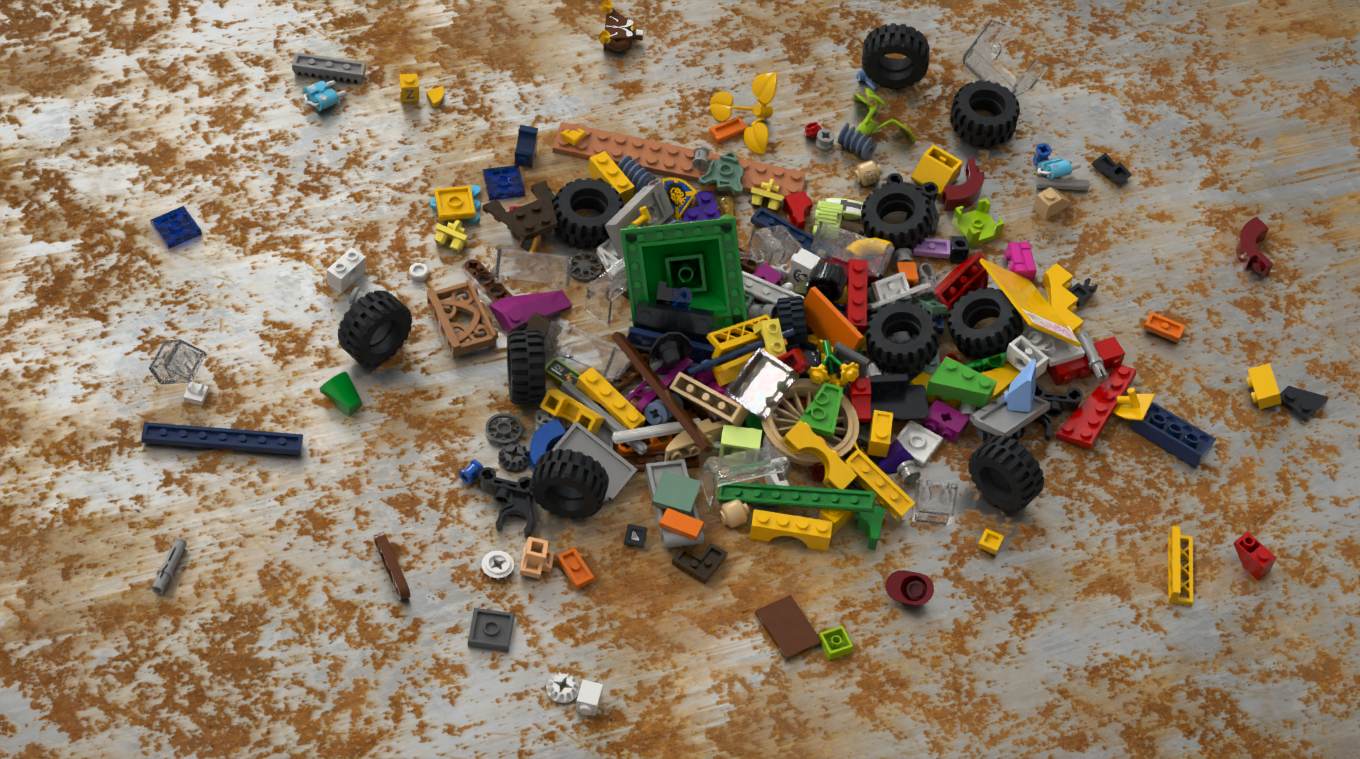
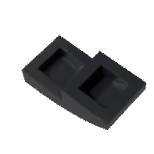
[1091,153,1132,185]

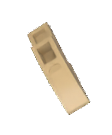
[664,418,731,461]

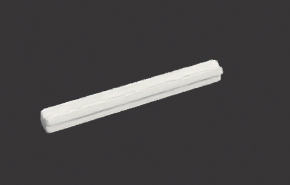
[612,418,701,444]

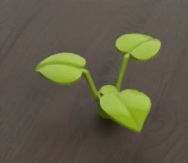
[853,87,916,145]

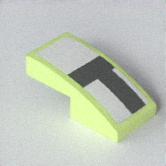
[826,198,863,220]

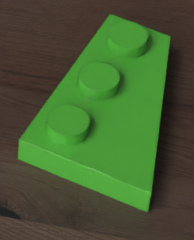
[796,382,844,437]

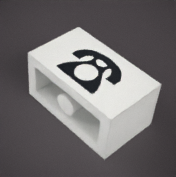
[788,248,821,287]

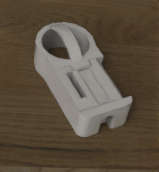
[917,263,937,299]

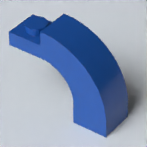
[529,418,566,473]

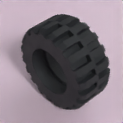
[862,23,930,89]
[950,80,1020,147]
[554,178,624,248]
[861,182,932,253]
[947,287,1023,359]
[338,290,412,366]
[865,301,939,374]
[507,330,546,405]
[968,435,1044,512]
[529,449,609,519]

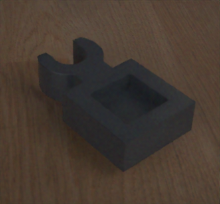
[1068,278,1098,307]

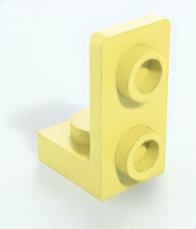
[753,318,787,359]

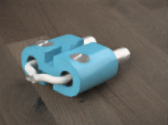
[303,80,347,111]
[1036,158,1081,179]

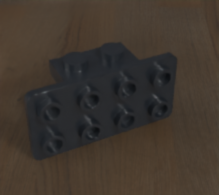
[849,374,929,420]

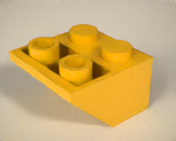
[911,144,963,196]

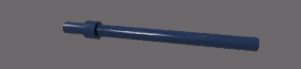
[686,328,795,376]

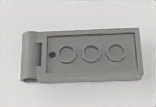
[605,179,674,257]
[645,459,704,548]

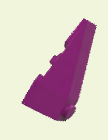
[489,290,572,336]

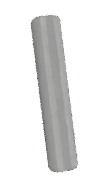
[1036,177,1090,190]

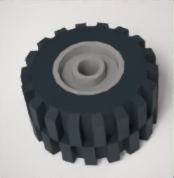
[777,296,808,345]

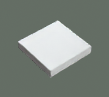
[895,420,943,467]

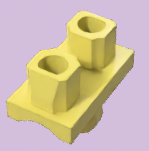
[751,179,784,210]
[434,220,470,253]

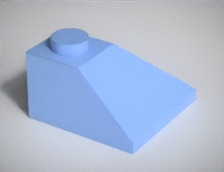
[1004,359,1036,413]

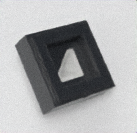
[624,524,648,548]

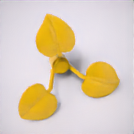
[710,72,777,154]

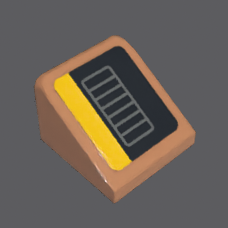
[519,235,541,255]

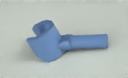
[856,70,876,91]

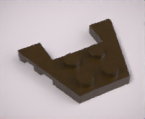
[483,180,558,241]

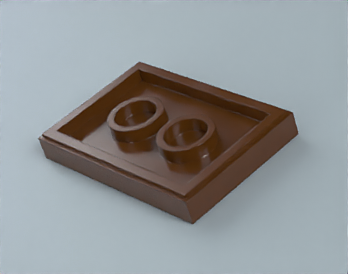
[755,595,822,661]

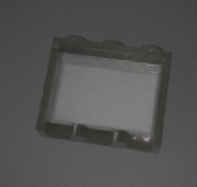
[724,347,800,422]

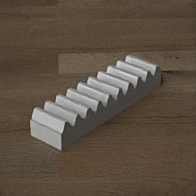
[292,53,366,83]

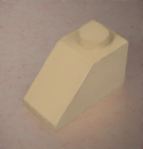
[1033,187,1072,220]

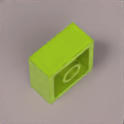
[819,626,853,660]

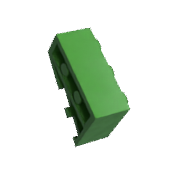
[926,356,997,408]

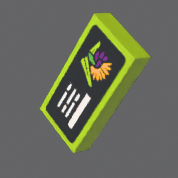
[545,358,581,386]

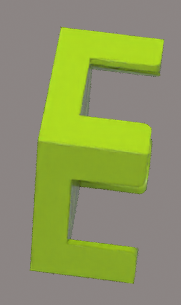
[952,198,1005,248]

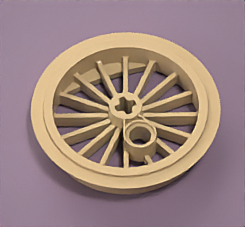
[760,378,859,466]

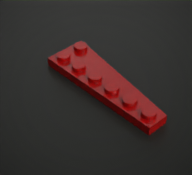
[1056,365,1136,449]

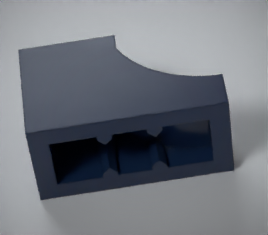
[514,125,538,168]

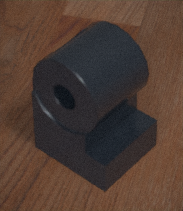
[950,236,969,264]

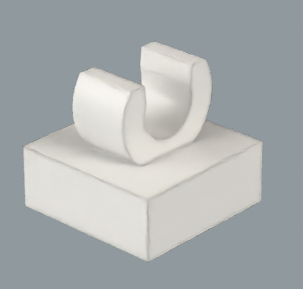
[183,381,209,406]

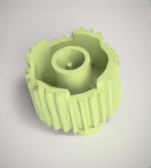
[812,201,843,240]

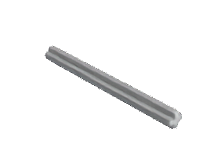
[560,380,648,455]

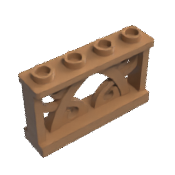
[427,280,499,359]

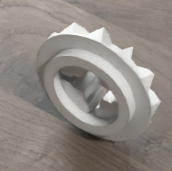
[482,551,514,580]
[546,672,579,703]

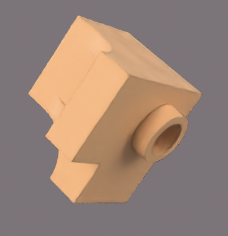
[519,537,554,579]

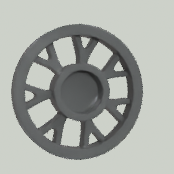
[567,252,602,282]
[486,413,522,445]

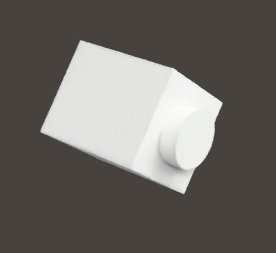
[576,680,603,716]

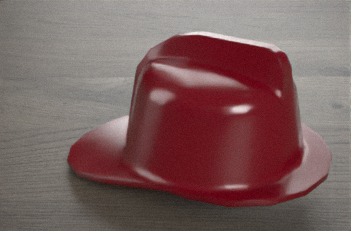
[885,570,934,605]

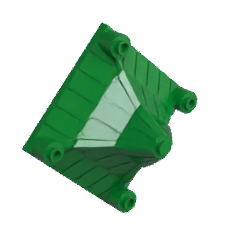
[620,214,749,333]

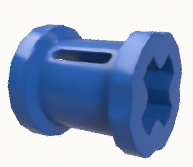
[1033,143,1052,166]
[458,459,484,485]

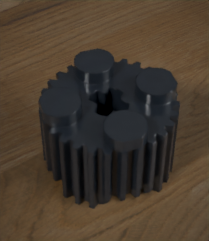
[805,262,847,303]

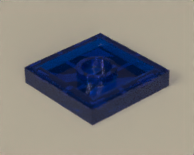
[483,165,525,201]
[150,206,202,249]

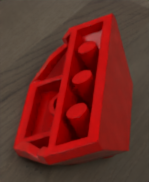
[935,251,989,310]

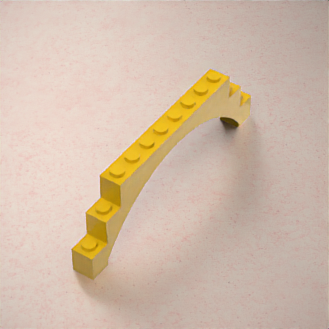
[910,263,1084,410]

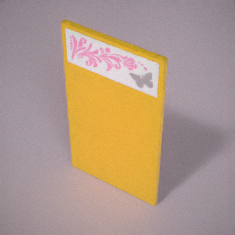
[979,258,1082,348]

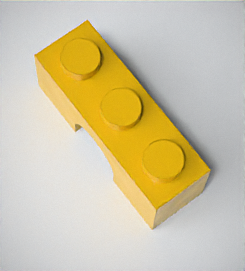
[588,151,635,205]
[540,389,605,435]

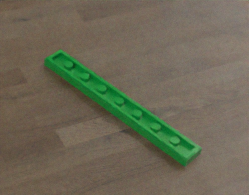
[717,481,876,513]

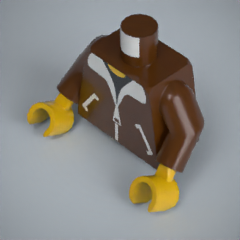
[598,0,643,52]

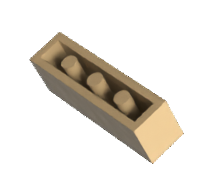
[669,371,749,427]

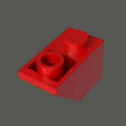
[1234,531,1277,580]

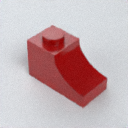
[783,191,813,231]
[849,377,871,423]

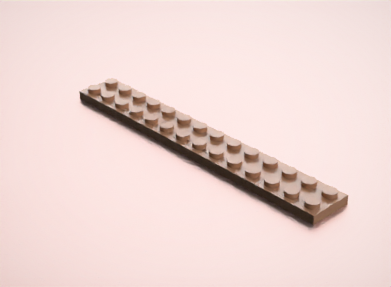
[552,122,806,197]

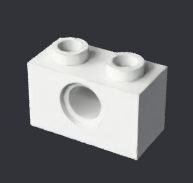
[327,247,366,293]
[1006,335,1049,378]

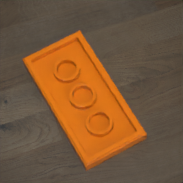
[804,287,864,352]

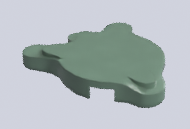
[698,152,744,195]

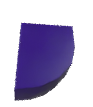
[879,439,915,472]

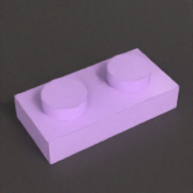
[913,238,950,259]

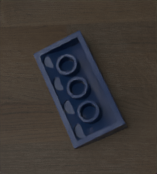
[1130,402,1216,467]

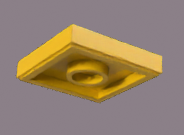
[434,186,476,221]

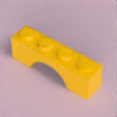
[576,367,646,430]
[780,420,857,489]
[749,509,833,551]

